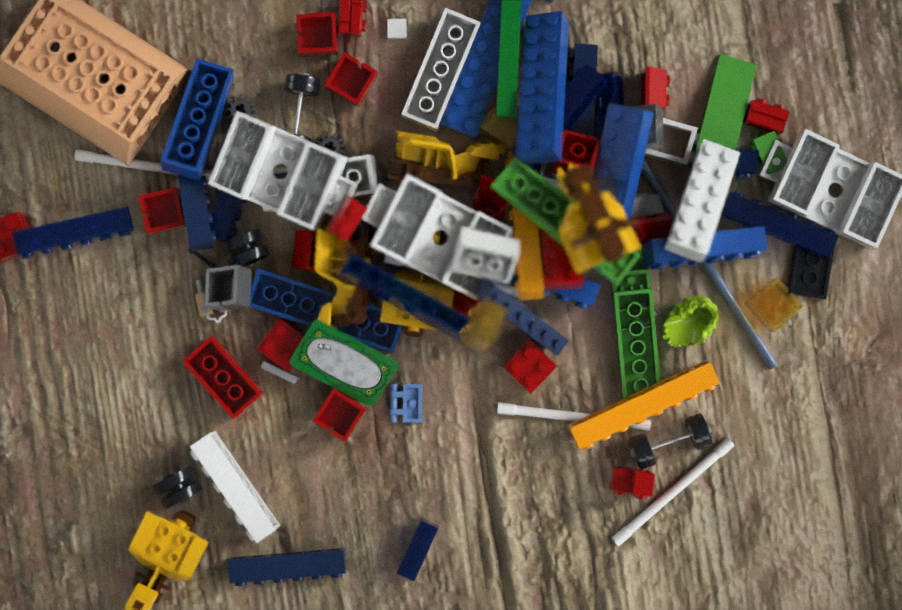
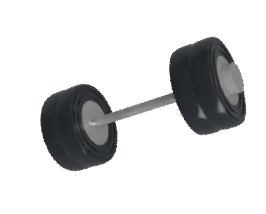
[284,72,320,142]
[629,413,712,470]

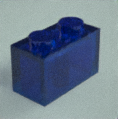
[733,148,759,180]

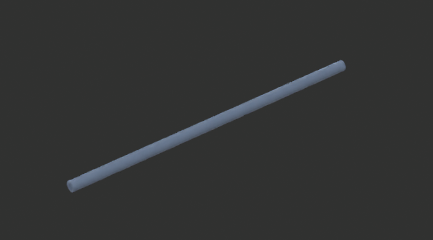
[641,158,778,369]

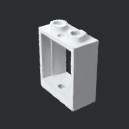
[645,118,699,167]

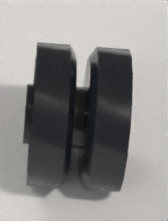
[221,229,270,267]
[152,466,203,510]

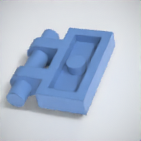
[388,384,423,423]

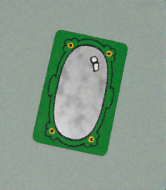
[290,320,399,406]

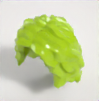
[662,294,719,347]

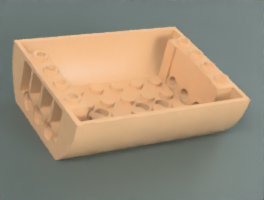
[0,0,192,166]

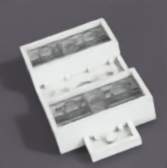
[208,111,358,230]
[758,129,902,249]
[362,174,513,300]

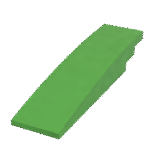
[685,54,757,182]
[491,158,641,286]
[611,249,660,399]

